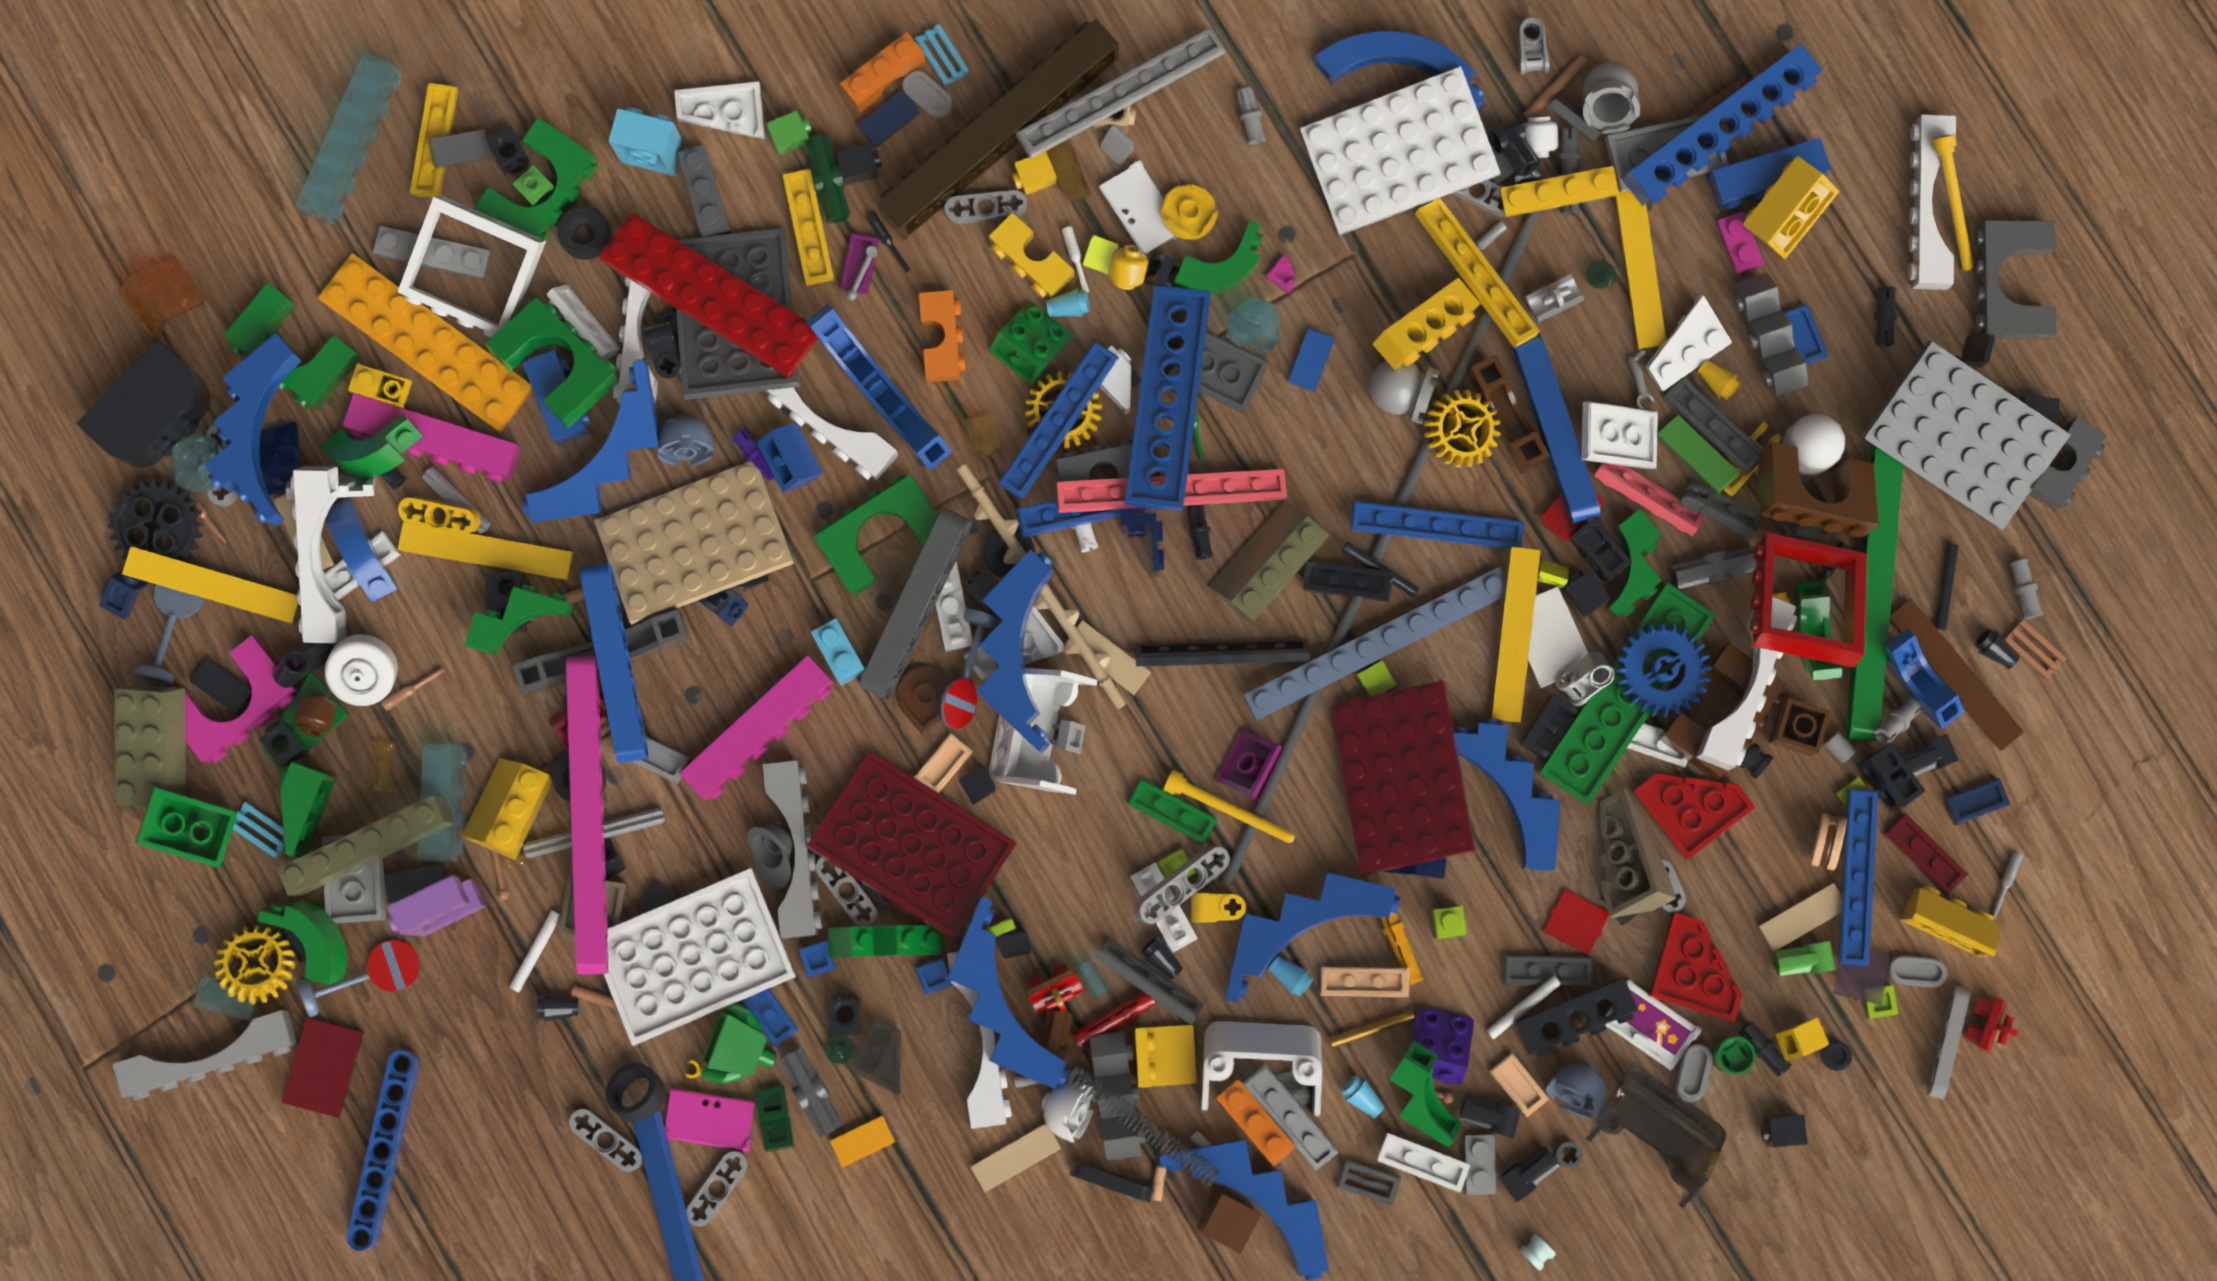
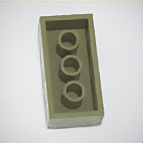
[114,685,186,807]

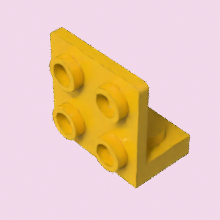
[1135,1025,1197,1088]

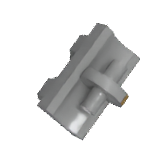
[1525,274,1584,323]

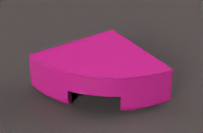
[1266,254,1294,294]

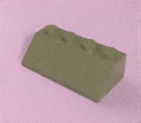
[1208,501,1329,625]

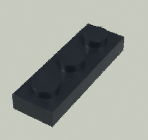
[1303,561,1394,602]

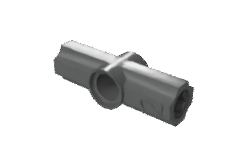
[1671,546,1756,590]
[780,1047,843,1137]

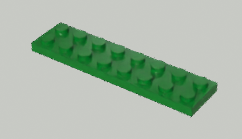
[1538,583,1716,806]

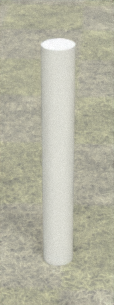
[509,910,561,992]
[1486,975,1561,1039]

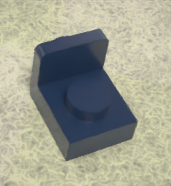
[99,570,148,619]
[697,588,748,626]

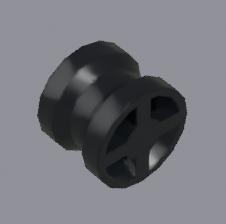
[1739,742,1774,779]

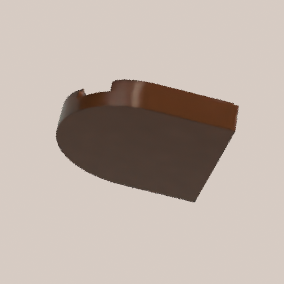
[897,666,952,735]

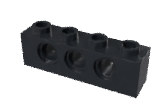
[1515,977,1639,1058]

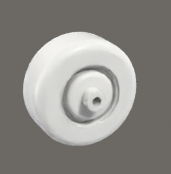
[325,634,398,706]

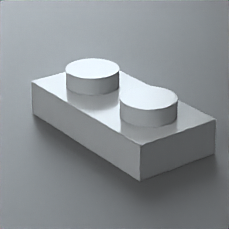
[1464,1135,1496,1195]

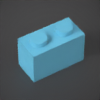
[811,618,865,686]

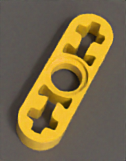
[398,496,481,535]

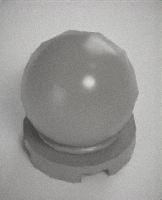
[1582,62,1640,134]
[1368,360,1440,425]

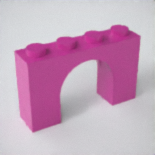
[185,635,299,764]

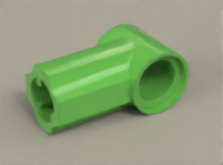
[1774,941,1835,976]

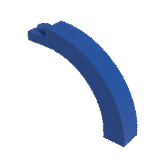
[1314,31,1485,111]

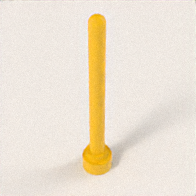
[1932,134,1973,271]
[1163,769,1295,843]

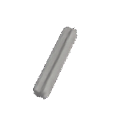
[422,467,491,534]

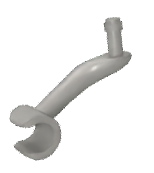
[1628,349,1654,410]

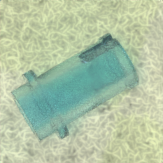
[1075,960,1110,999]

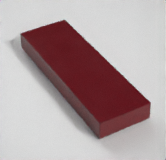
[1883,813,1968,895]

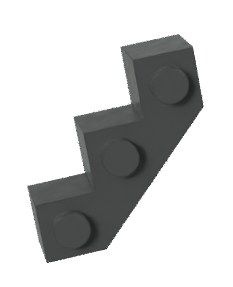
[1733,272,1809,397]
[1089,1032,1146,1161]

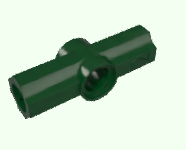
[805,134,851,224]

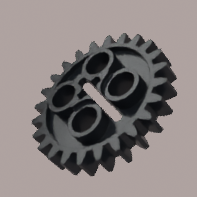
[108,479,205,562]

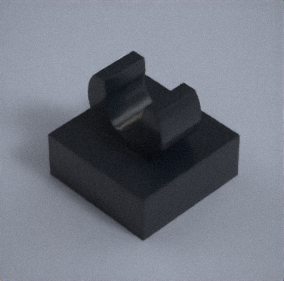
[1143,254,1180,287]

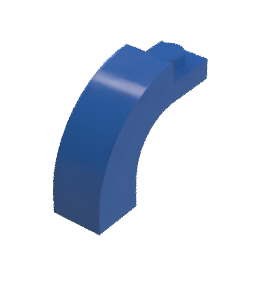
[326,498,397,602]
[1885,629,1964,729]

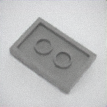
[322,835,386,924]

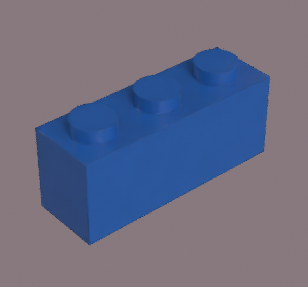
[522,350,591,446]

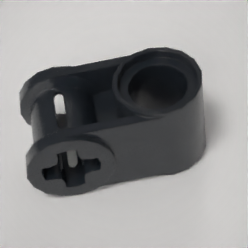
[643,320,681,379]

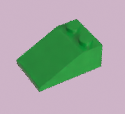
[280,762,337,858]
[135,787,238,868]

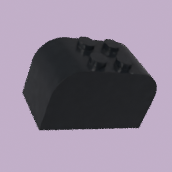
[76,341,211,468]

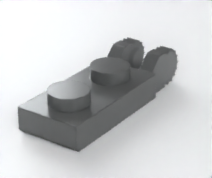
[1680,482,1761,539]

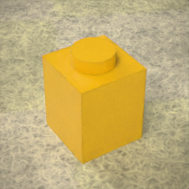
[1011,151,1057,196]
[1775,1017,1829,1061]

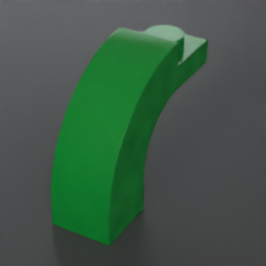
[1174,220,1263,295]
[320,414,423,479]
[1794,580,1842,680]
[258,899,347,985]

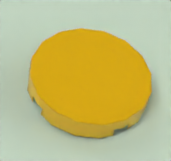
[1161,184,1218,240]

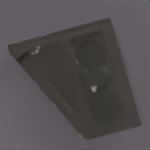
[848,1017,901,1095]

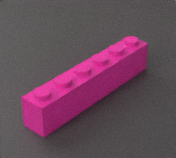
[342,393,522,483]
[679,655,833,801]

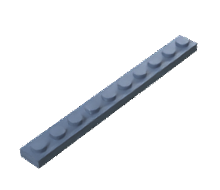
[1242,567,1507,721]

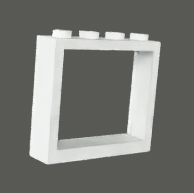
[398,195,546,337]

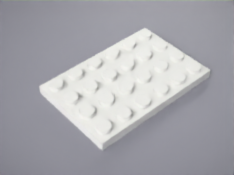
[1300,66,1501,236]
[604,868,796,1046]

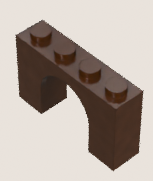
[1757,441,1879,537]
[1658,643,1786,780]

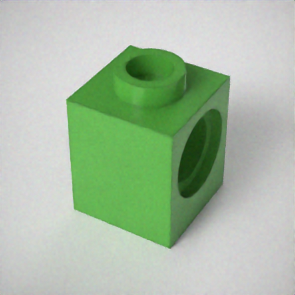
[766,110,812,156]
[513,165,555,207]

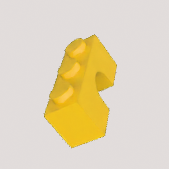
[989,212,1075,299]

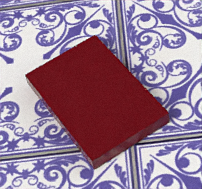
[282,1017,364,1118]

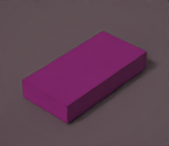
[840,233,880,295]

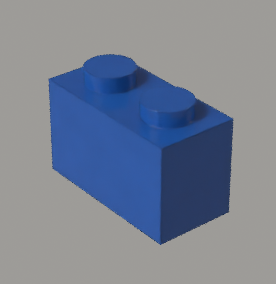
[757,423,823,493]

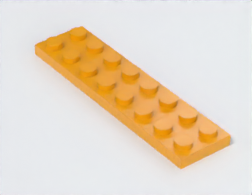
[318,253,533,433]

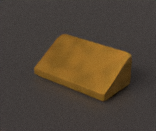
[1047,141,1091,200]

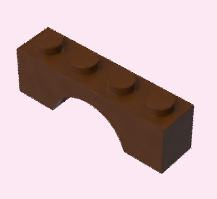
[1468,354,1550,474]

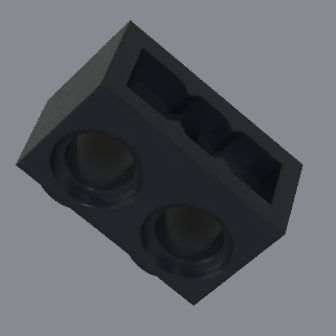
[1569,518,1632,585]
[485,571,531,633]
[1856,743,1926,812]

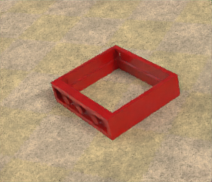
[1749,532,1867,668]

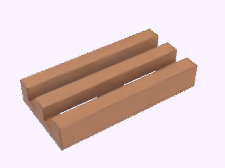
[2004,619,2067,680]

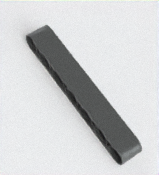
[860,508,972,700]

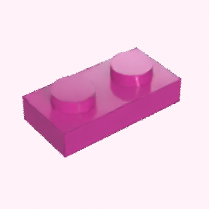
[1716,211,1764,275]

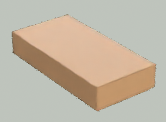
[914,733,973,793]
[1489,1053,1549,1117]

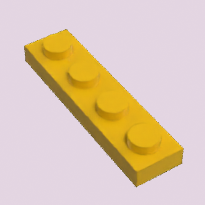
[410,83,459,198]
[1500,166,1619,217]
[783,169,835,286]

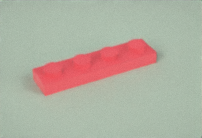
[1594,463,1705,537]

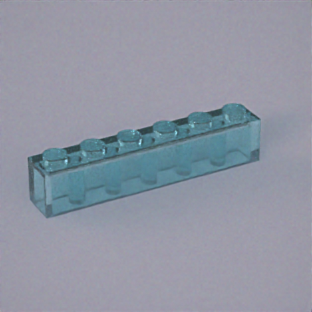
[295,52,401,226]

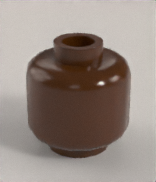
[295,691,337,736]

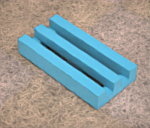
[915,24,969,87]
[233,802,285,859]

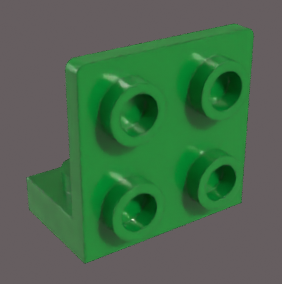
[988,302,1073,386]

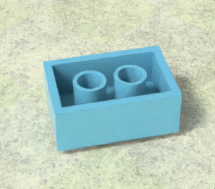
[608,107,685,177]

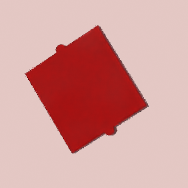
[1543,889,1609,956]

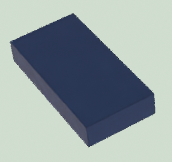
[858,90,920,148]
[1943,778,2010,826]

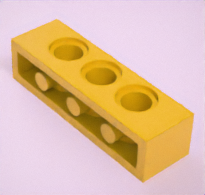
[1373,278,1481,370]

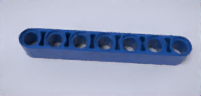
[1511,332,1601,524]
[580,562,649,764]
[347,1050,420,1251]

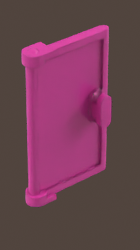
[664,1088,755,1153]

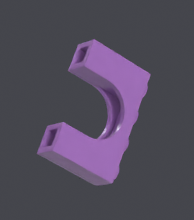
[387,876,487,937]

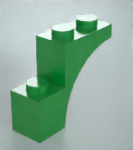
[1606,509,1662,619]
[464,584,573,656]
[828,925,941,957]
[1389,1040,1462,1148]

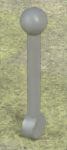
[846,246,878,301]

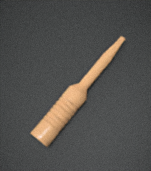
[1151,1130,1169,1201]

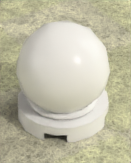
[1781,414,1845,476]

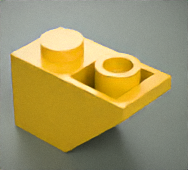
[348,364,413,408]

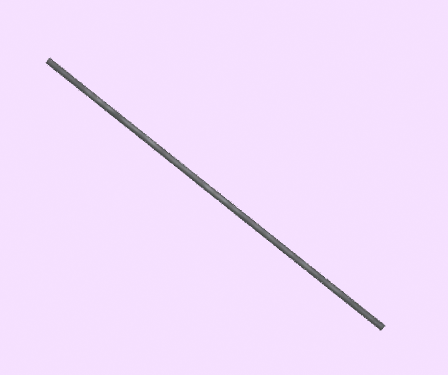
[1221,211,1540,886]

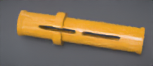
[1380,913,1425,986]

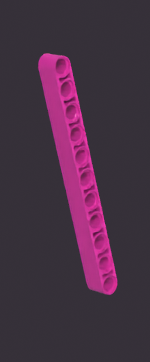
[566,655,609,975]

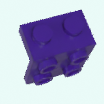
[1411,1006,1474,1085]

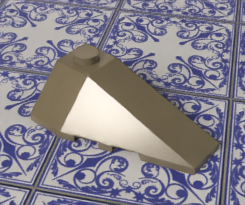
[1600,789,1676,918]

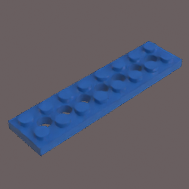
[1125,285,1211,511]

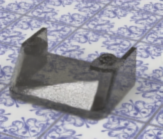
[1586,1067,1726,1208]

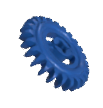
[1615,622,1712,717]

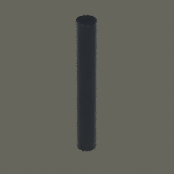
[1341,542,1419,597]
[1935,544,1959,631]

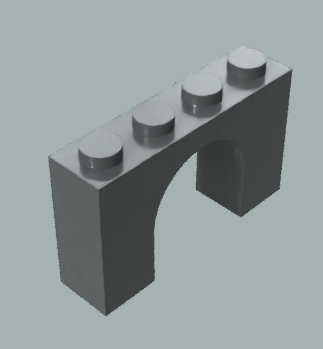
[1974,221,2057,340]

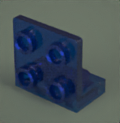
[259,422,305,495]
[1121,513,1165,578]

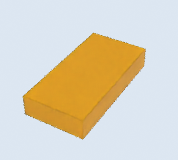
[830,1115,896,1168]

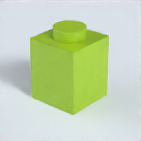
[1431,906,1467,940]

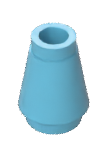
[1046,288,1090,317]
[1268,956,1313,997]
[1341,1075,1385,1118]

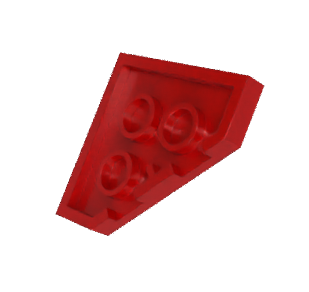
[1632,773,1756,861]
[1649,912,1743,1023]

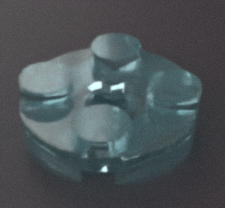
[173,434,223,493]

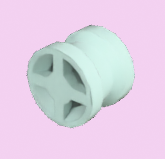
[1519,1233,1556,1271]

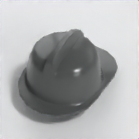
[747,822,794,889]

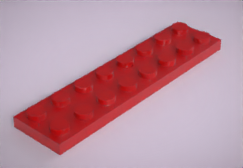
[599,213,818,378]

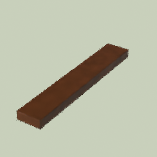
[1890,599,2024,751]

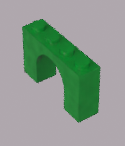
[473,117,598,244]
[224,282,361,410]
[485,297,618,429]
[813,474,938,597]

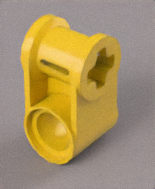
[1191,893,1246,923]

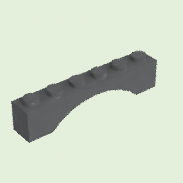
[512,609,691,696]

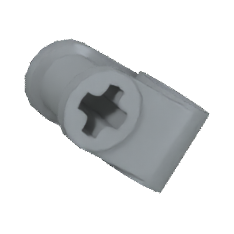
[1516,18,1549,75]
[1555,651,1614,706]

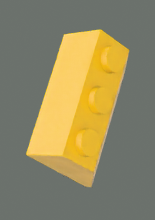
[1742,156,1840,259]
[462,758,552,860]
[1900,885,2001,957]

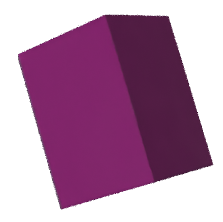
[1214,729,1282,801]

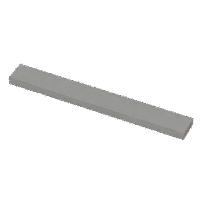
[1016,27,1225,159]

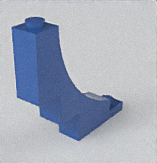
[523,357,659,523]
[976,550,1055,753]
[1225,873,1401,1003]
[947,897,1069,1089]
[1157,1139,1329,1280]

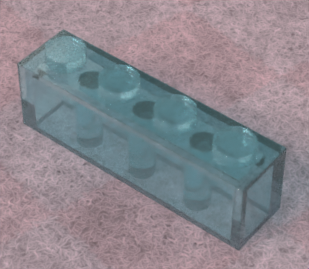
[417,744,468,862]

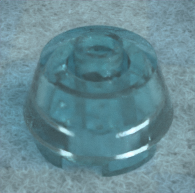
[1227,298,1281,354]

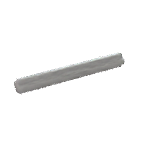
[523,808,665,858]

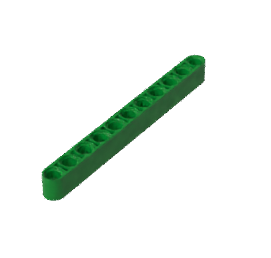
[1846,443,1903,742]

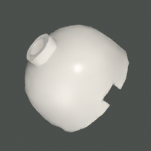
[1042,1081,1096,1142]

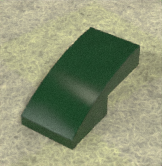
[755,1086,795,1153]

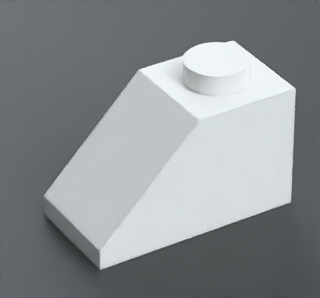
[1100,345,1132,414]

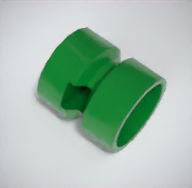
[1711,1036,1756,1075]

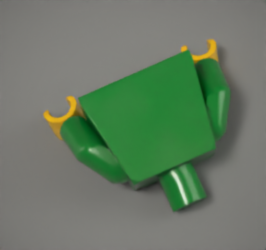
[685,1002,776,1084]

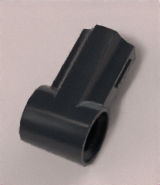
[1489,119,1541,177]
[272,643,329,688]
[1901,734,1959,776]
[1459,1095,1522,1138]
[1498,1146,1560,1202]

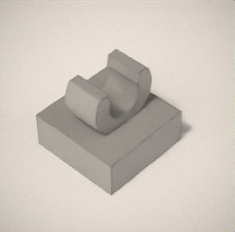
[1049,720,1086,754]

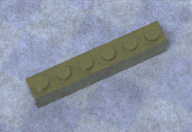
[277,795,456,896]

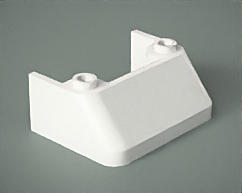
[989,668,1097,794]
[1201,1021,1322,1116]

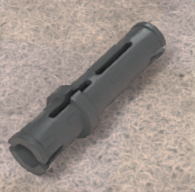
[1559,128,1582,216]

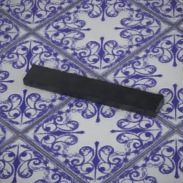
[1135,639,1310,667]

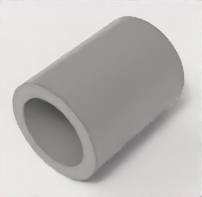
[1824,731,1857,764]

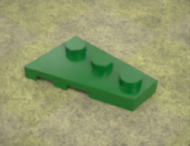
[262,672,349,772]

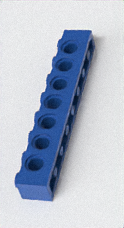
[1622,43,1822,206]

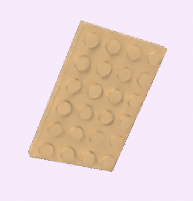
[594,461,794,625]

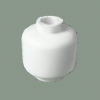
[1523,117,1558,158]

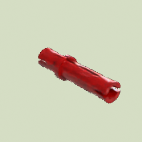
[1072,992,1157,1050]

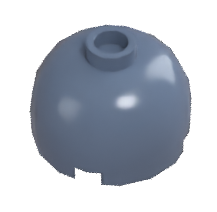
[656,414,714,466]
[1546,1063,1607,1118]

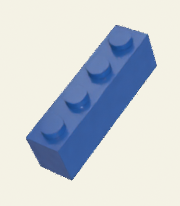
[1707,137,1832,211]

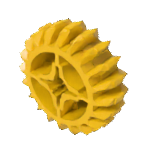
[1025,372,1102,449]
[1423,390,1501,468]
[214,925,296,1004]

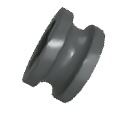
[1555,1141,1583,1168]

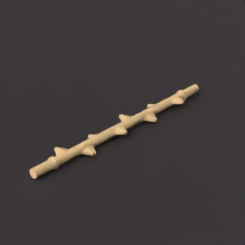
[957,464,1127,710]

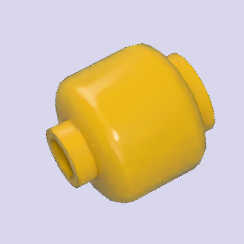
[1108,245,1148,290]

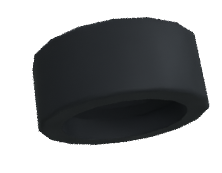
[605,1063,665,1122]

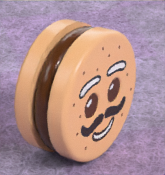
[1810,813,1847,870]

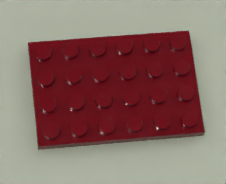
[1331,680,1476,875]
[806,751,1017,941]

